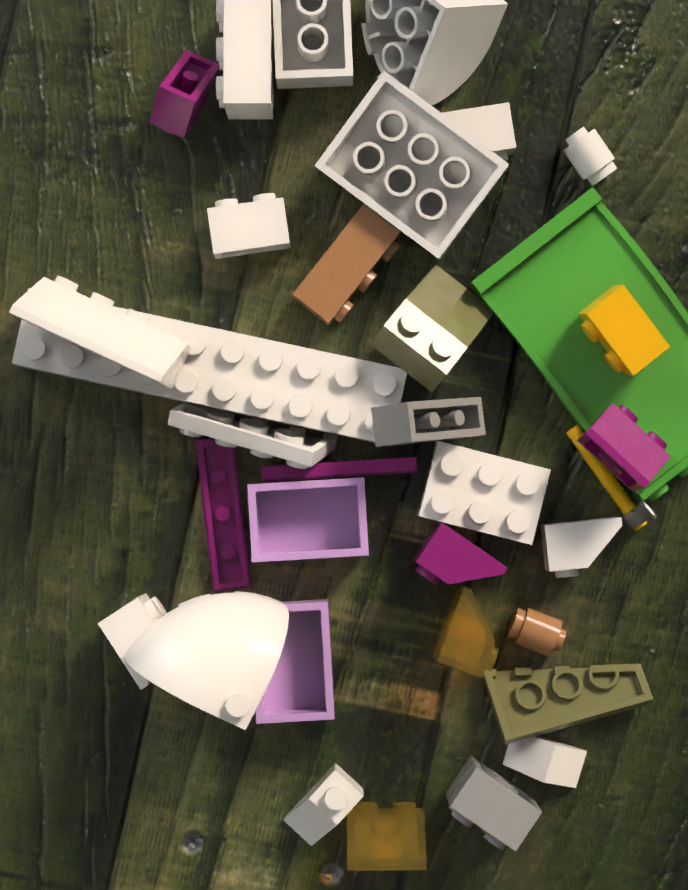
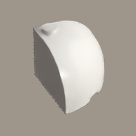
[361,0,508,106]
[124,591,289,730]

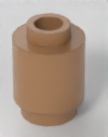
[506,608,567,657]

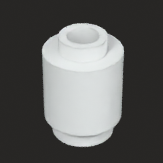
[563,127,617,186]

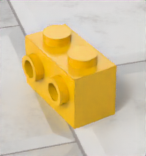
[578,285,670,376]

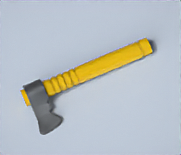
[566,424,657,531]

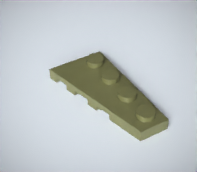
[482,664,653,745]

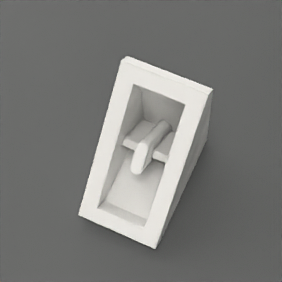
[502,735,587,788]

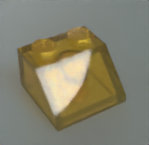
[433,583,499,678]
[347,802,427,871]

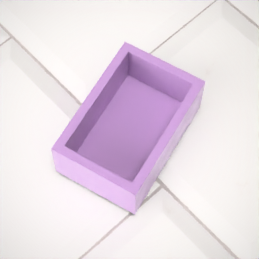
[247,477,369,562]
[256,599,335,724]

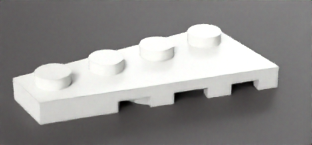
[167,403,338,469]

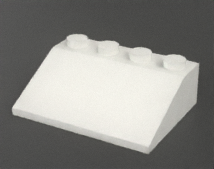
[315,71,509,259]
[9,275,191,389]

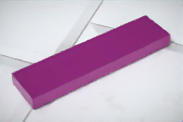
[195,438,252,592]
[261,457,417,482]

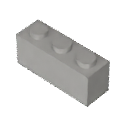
[371,397,486,447]

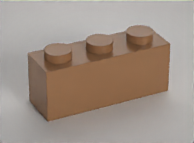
[293,204,401,326]

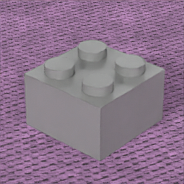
[445,756,542,851]

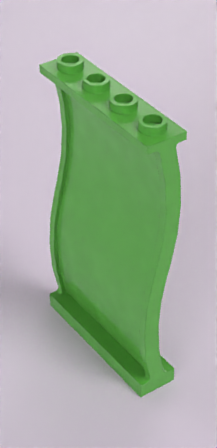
[469,187,688,502]

